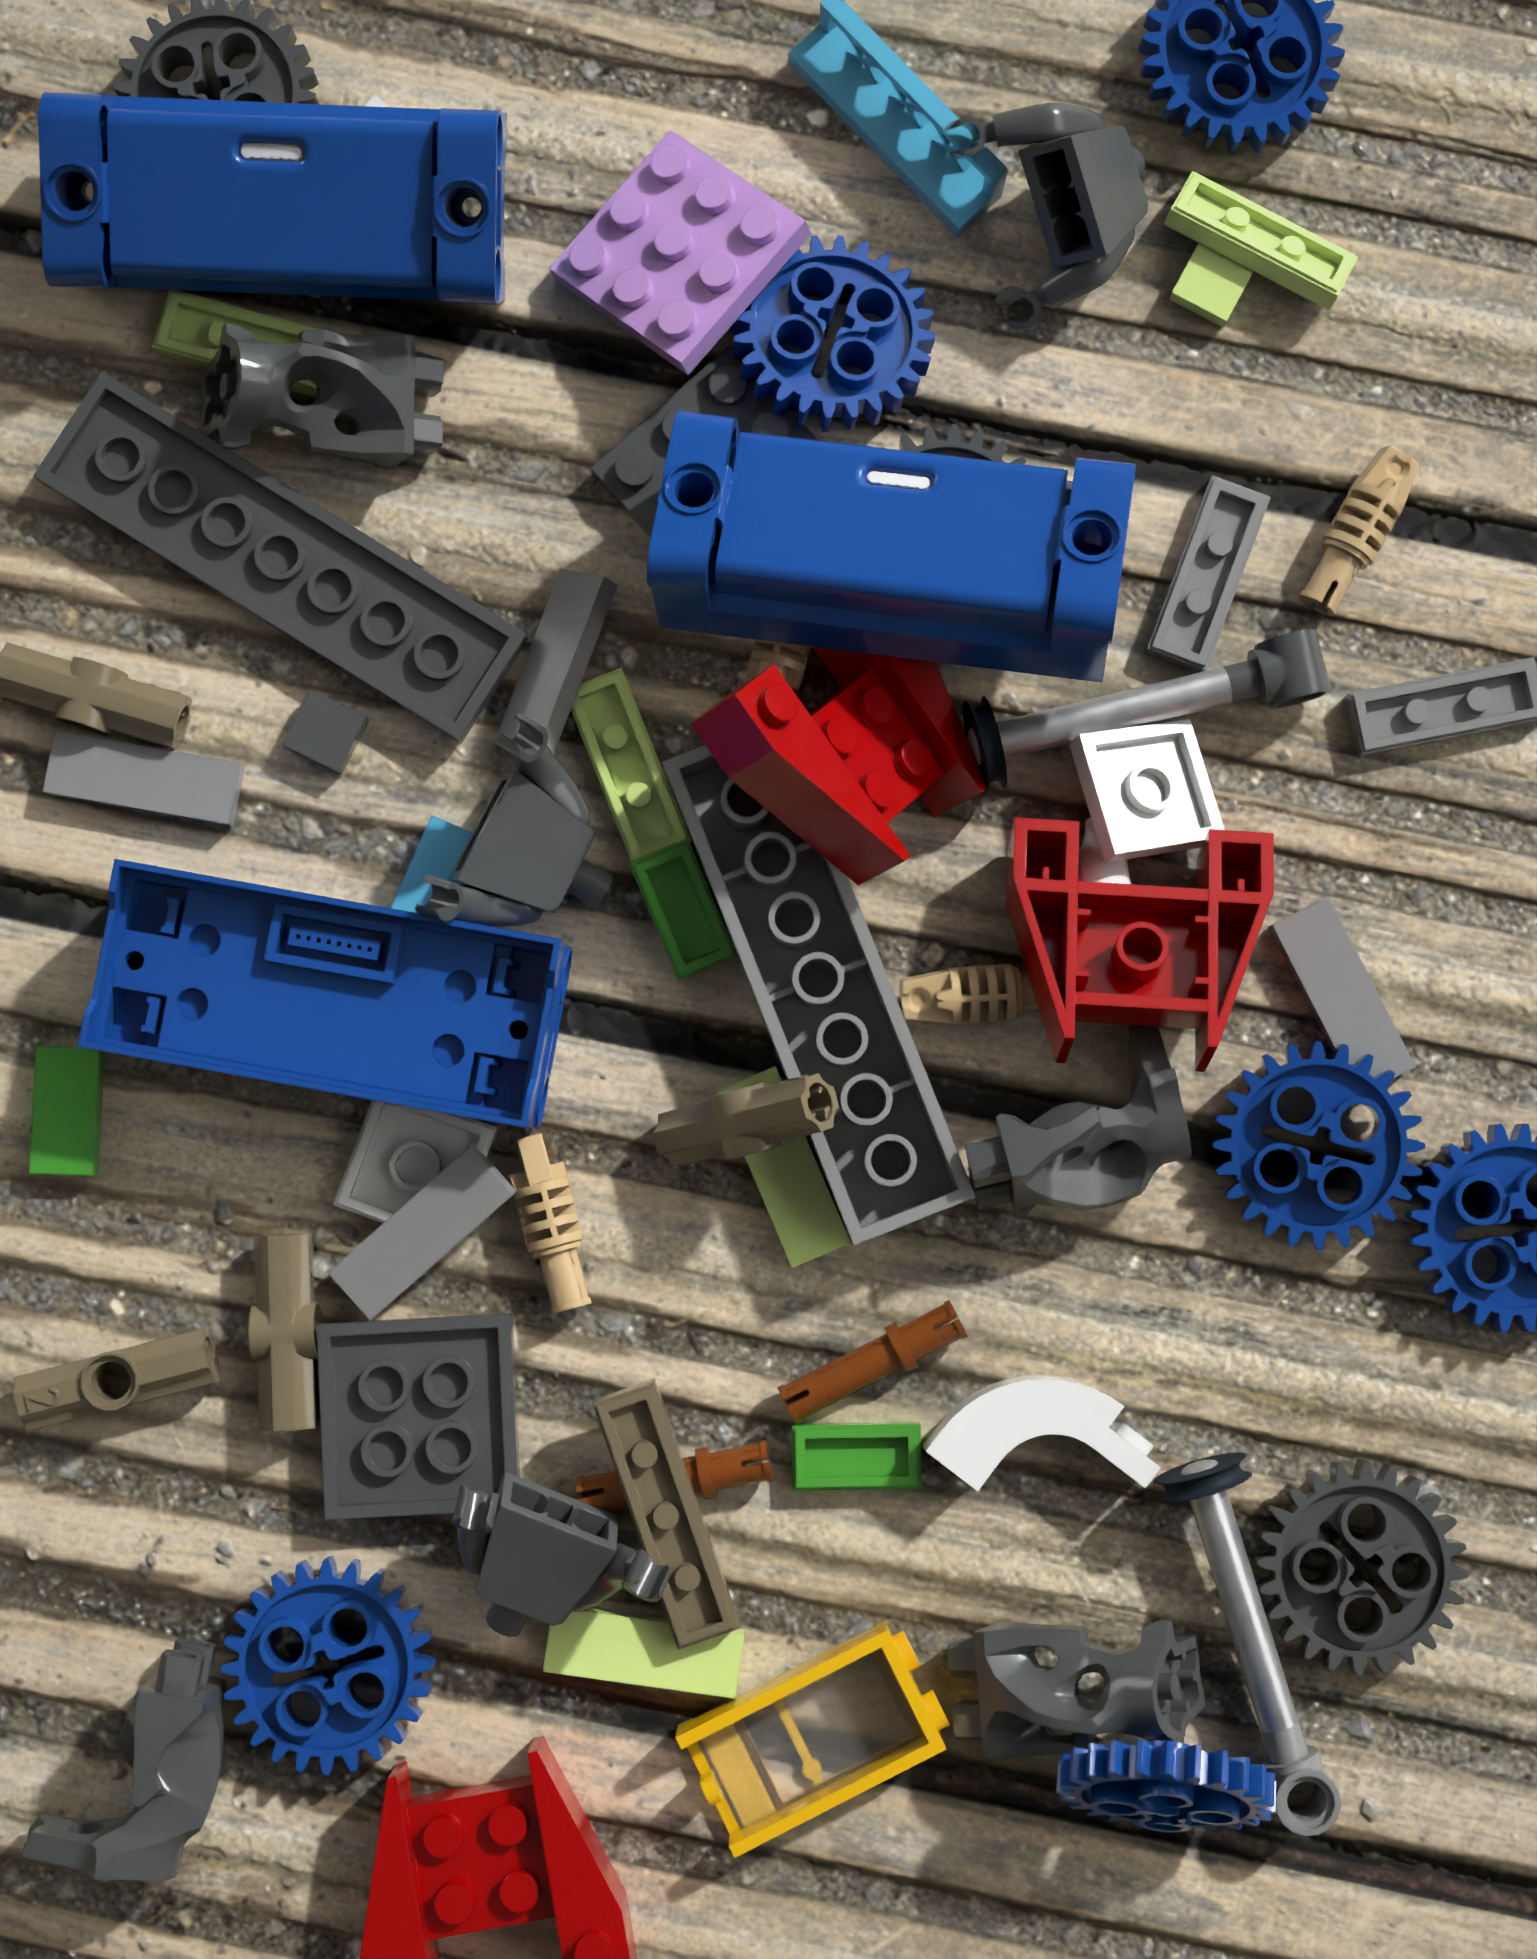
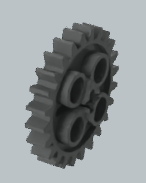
[113,0,320,104]
[1252,1459,1469,1676]

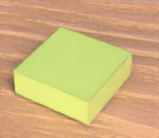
[1169,243,1254,328]

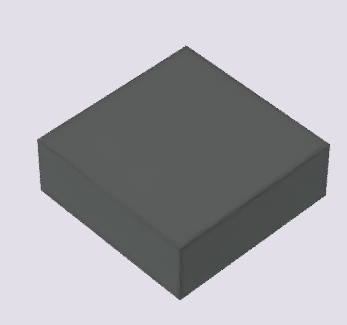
[282,689,370,775]

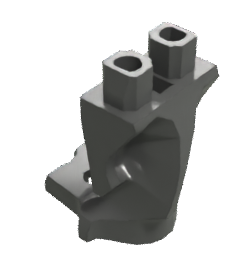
[198,323,444,469]
[965,1025,1192,1217]
[947,1620,1205,1759]
[22,1638,226,1882]

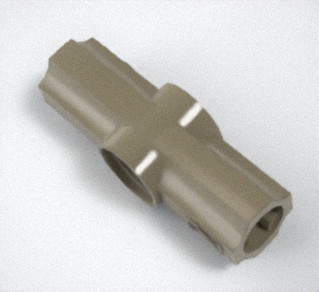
[0,642,192,751]
[652,1073,839,1167]
[248,1233,323,1432]
[13,1327,220,1432]

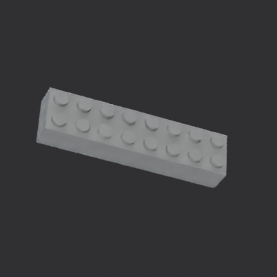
[663,745,976,1245]

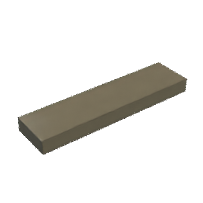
[592,1379,740,1650]

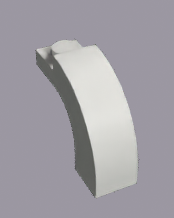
[922,1375,1161,1492]

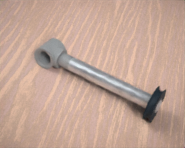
[1153,1452,1341,1836]

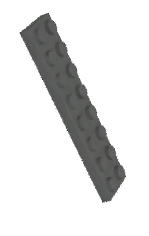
[33,371,529,744]

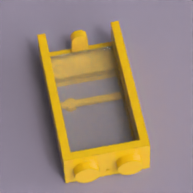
[675,1620,950,1858]

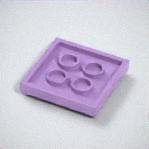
[549,130,811,375]

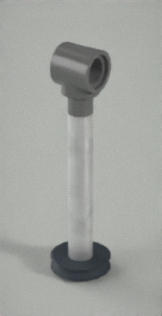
[962,629,1332,793]

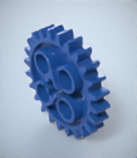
[1139,0,1345,154]
[730,235,936,432]
[1212,1041,1425,1250]
[1404,1123,1537,1332]
[220,1556,436,1775]
[1056,1740,1277,1832]

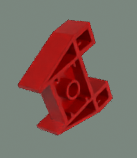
[691,647,987,886]
[1006,817,1274,1072]
[360,1736,637,1959]

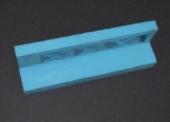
[788,0,1008,238]

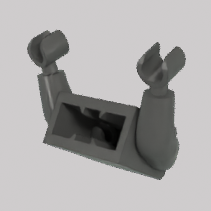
[944,103,1148,329]
[415,713,613,927]
[452,1472,673,1637]

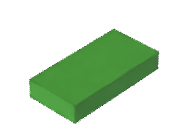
[629,838,737,981]
[29,1046,105,1176]
[792,1422,922,1491]

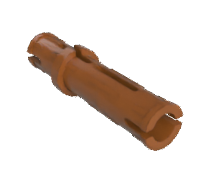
[777,1300,968,1424]
[575,1440,774,1512]

